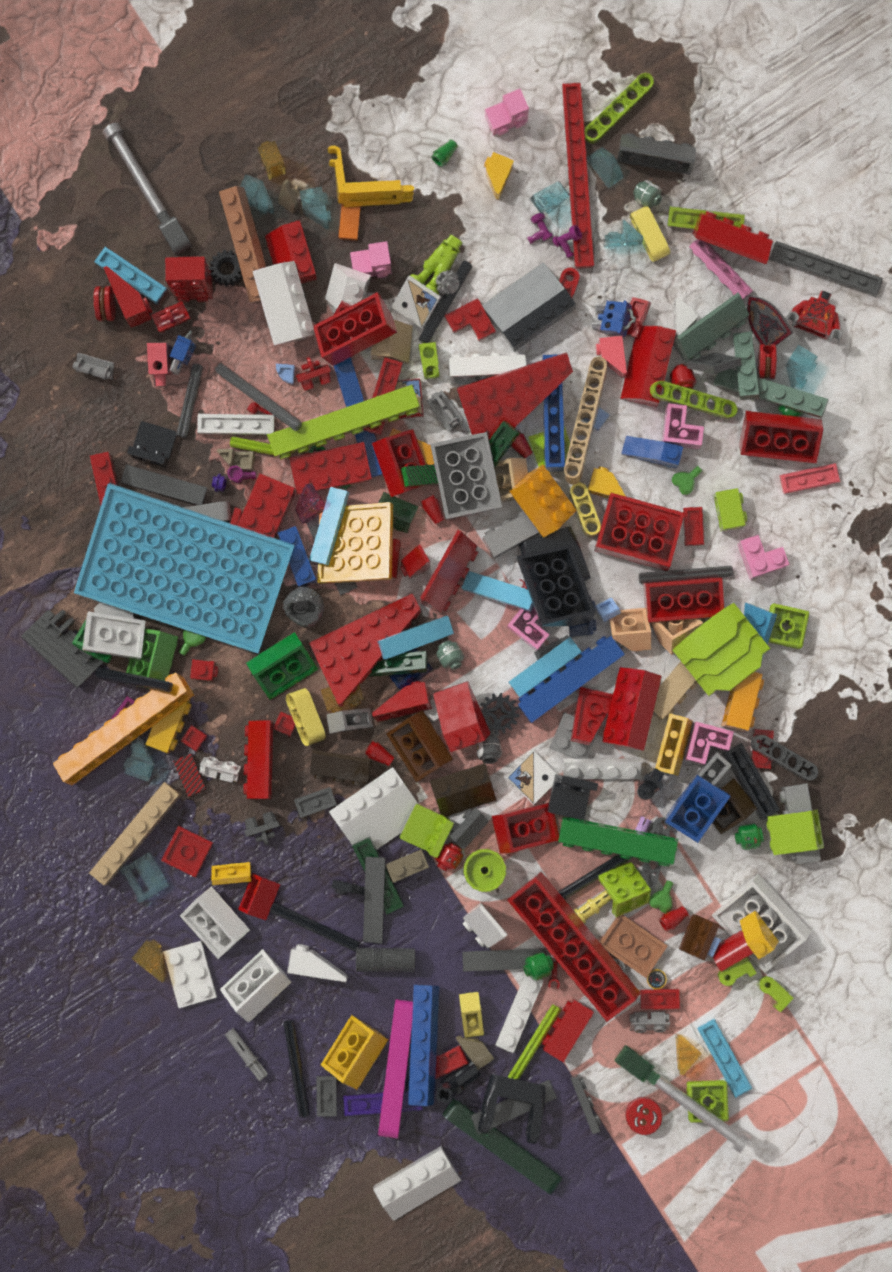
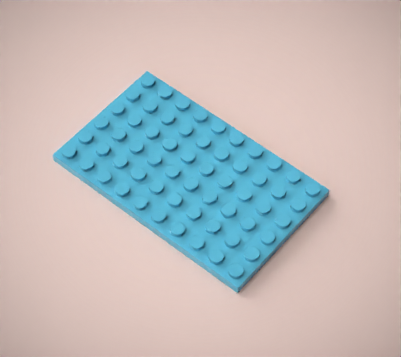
[74,483,294,653]

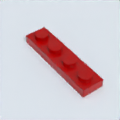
[363,357,403,436]

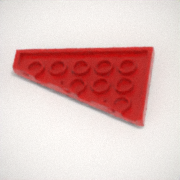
[457,352,573,441]
[309,593,421,707]

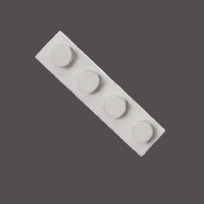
[197,414,275,435]
[563,758,641,779]
[495,975,544,1053]

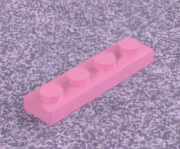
[689,239,753,300]

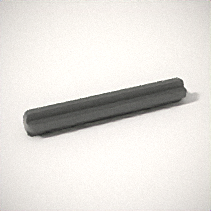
[177,364,203,438]

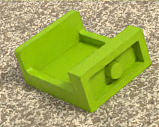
[767,810,824,855]

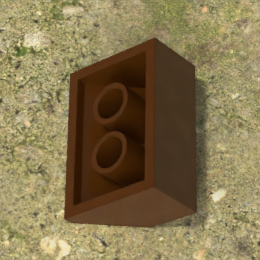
[386,710,453,783]

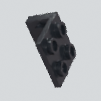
[127,421,177,468]
[547,774,598,820]

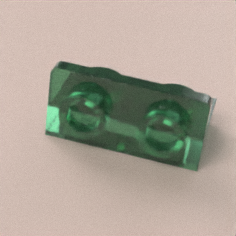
[378,492,419,533]

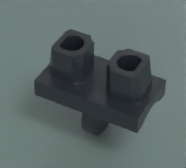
[637,768,664,800]

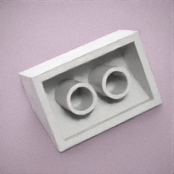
[180,887,250,959]
[220,949,291,1023]

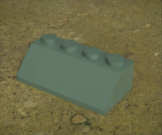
[673,292,749,363]

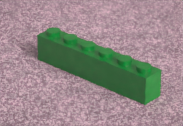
[558,816,679,866]

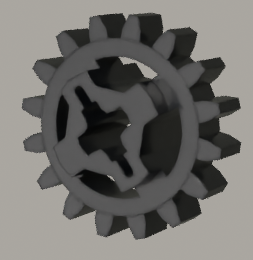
[480,693,520,735]

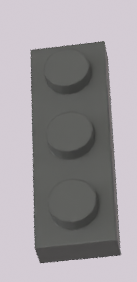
[570,1074,601,1134]

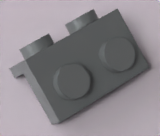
[450,808,489,849]

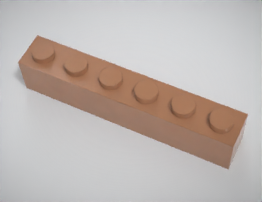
[219,186,266,303]

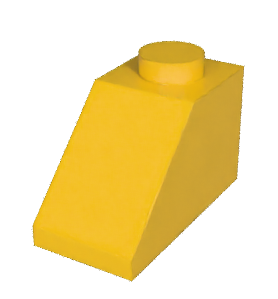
[484,152,514,200]
[588,466,625,499]
[740,910,779,959]

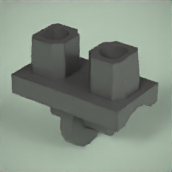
[244,811,281,845]

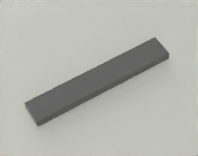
[769,241,883,297]

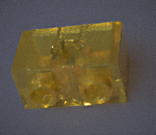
[257,141,286,180]

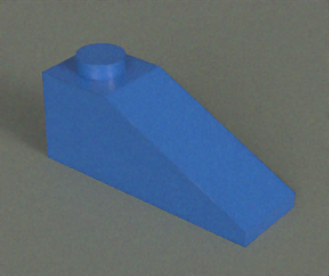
[621,436,683,469]

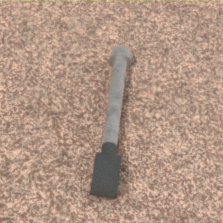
[103,122,192,256]

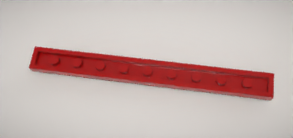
[562,83,594,269]

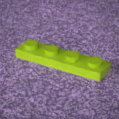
[667,206,745,229]

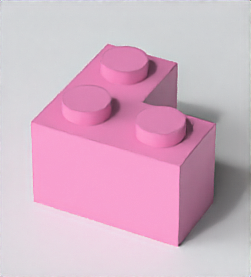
[484,89,529,136]
[350,242,391,278]
[662,403,704,449]
[737,535,789,579]
[507,605,549,651]
[684,722,734,765]

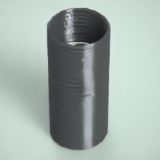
[356,947,415,973]

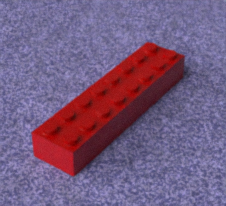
[507,872,641,1022]

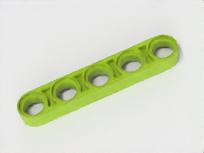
[584,73,654,144]
[650,381,737,419]

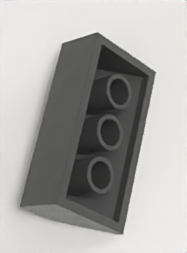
[616,133,696,175]

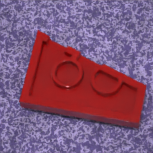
[571,687,613,745]

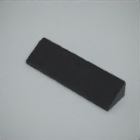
[723,743,780,820]

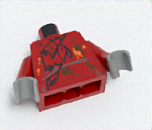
[785,291,843,343]

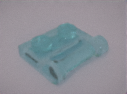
[120,852,170,904]

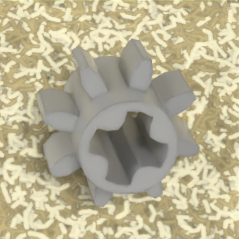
[436,270,459,295]

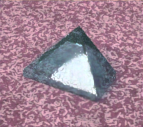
[586,147,624,188]

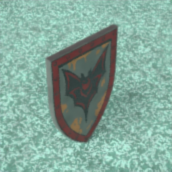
[747,296,794,346]

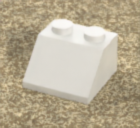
[325,263,371,309]

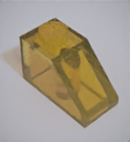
[132,939,167,983]

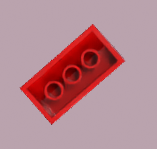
[692,211,773,264]
[313,292,398,366]
[620,326,676,408]
[643,577,724,622]
[243,720,273,799]

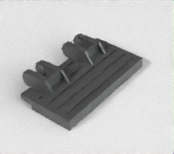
[21,610,104,689]

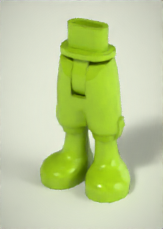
[409,235,462,295]

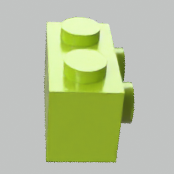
[713,488,748,532]

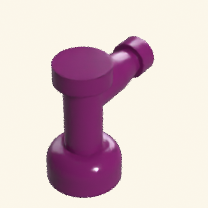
[527,212,553,244]
[553,225,582,258]
[227,466,256,483]

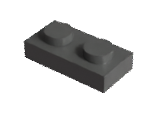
[294,787,337,818]
[316,1075,337,1117]

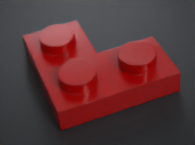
[444,298,495,341]

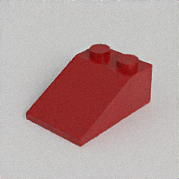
[103,266,153,328]
[433,681,490,752]
[492,803,559,854]

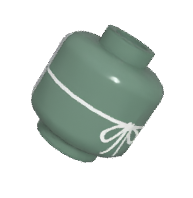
[633,180,662,208]
[436,640,465,670]

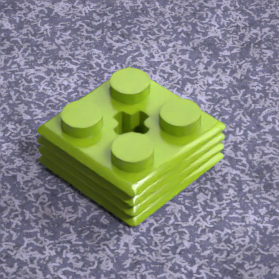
[768,603,810,649]
[687,1080,729,1123]

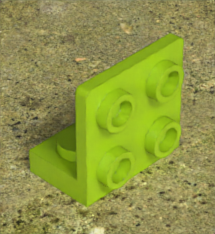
[400,804,454,858]
[598,862,651,918]

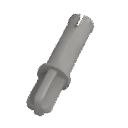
[225,1028,268,1081]

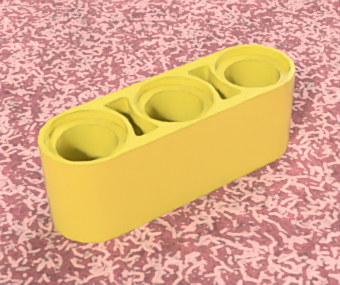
[629,206,671,262]
[569,482,601,537]
[286,688,326,746]

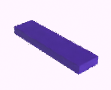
[343,1091,423,1116]

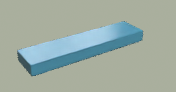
[95,247,168,305]
[309,487,350,565]
[462,571,533,612]
[378,615,454,659]
[508,637,581,698]
[697,1019,753,1098]

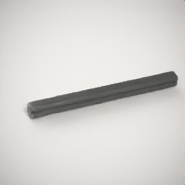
[215,363,302,431]

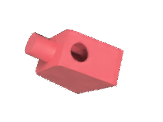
[147,343,171,386]

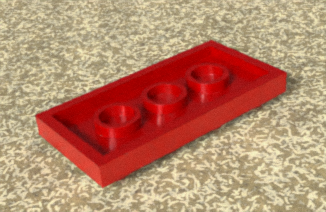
[289,442,372,496]

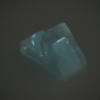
[530,181,570,214]
[604,220,643,247]

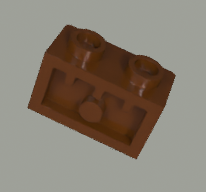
[679,914,719,961]

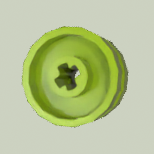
[463,849,506,892]

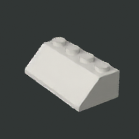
[252,261,315,345]
[449,352,526,384]
[373,1146,461,1221]

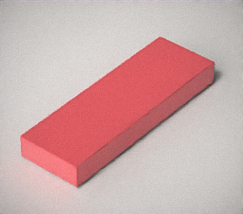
[779,463,840,494]

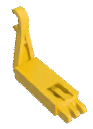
[328,146,414,207]

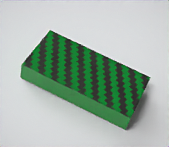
[401,465,438,487]

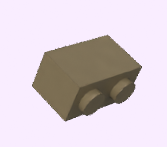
[386,849,429,882]

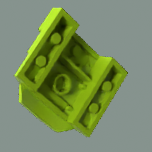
[673,603,770,697]

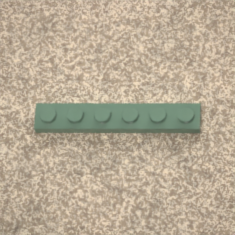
[714,369,829,419]

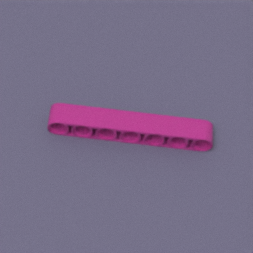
[378,999,413,1139]

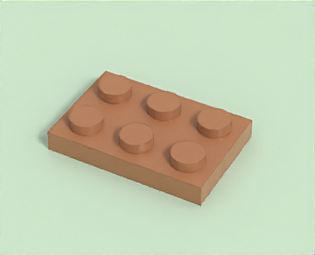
[599,915,668,978]

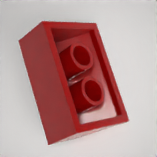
[265,220,317,284]
[372,429,426,497]

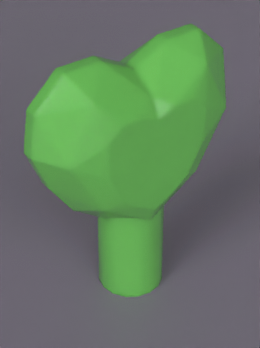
[672,466,702,495]
[179,629,206,656]
[649,880,674,913]

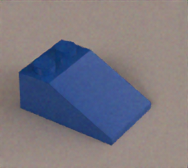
[665,774,730,843]

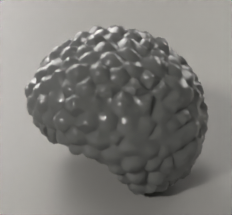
[283,587,324,627]

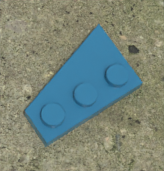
[744,603,777,669]

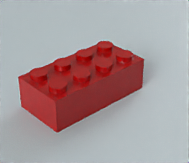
[165,257,213,303]
[739,411,824,463]
[237,474,296,538]
[602,667,662,751]

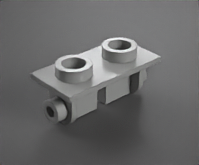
[73,353,114,380]
[427,390,464,432]
[630,1012,670,1033]

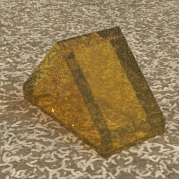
[675,1033,702,1075]

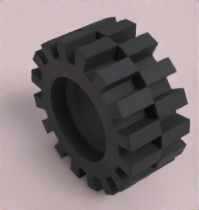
[210,250,243,287]

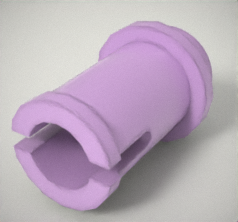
[635,816,652,832]

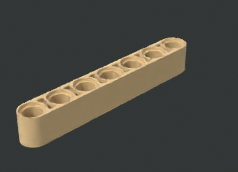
[564,357,607,484]

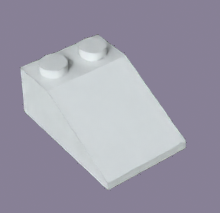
[462,902,507,948]
[288,944,348,982]

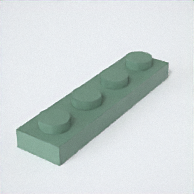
[733,331,759,400]

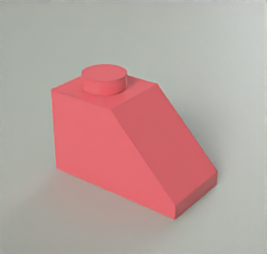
[595,336,627,377]

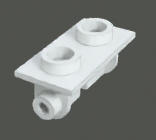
[199,757,241,783]

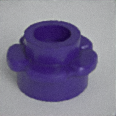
[212,474,227,492]

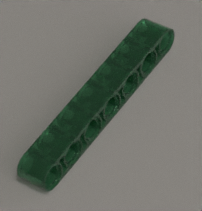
[442,1098,563,1195]

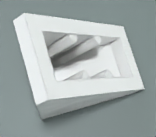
[674,298,699,340]

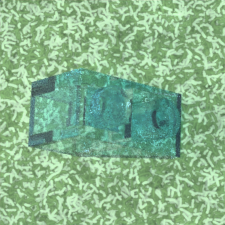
[240,174,274,214]
[299,187,332,229]
[786,345,818,389]
[123,737,155,782]

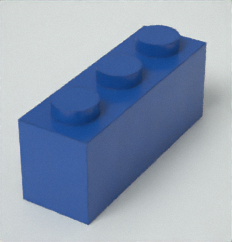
[278,526,317,587]

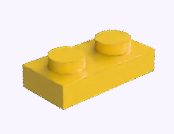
[211,862,251,885]

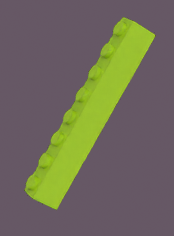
[267,385,421,460]

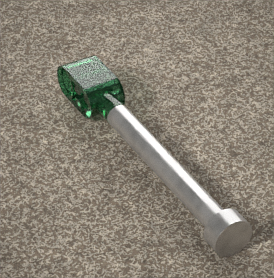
[614,1045,751,1153]

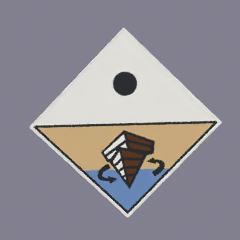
[392,276,441,328]
[506,750,558,805]

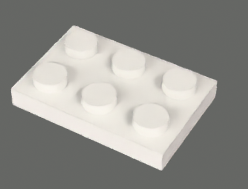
[82,611,145,659]
[163,940,217,1008]

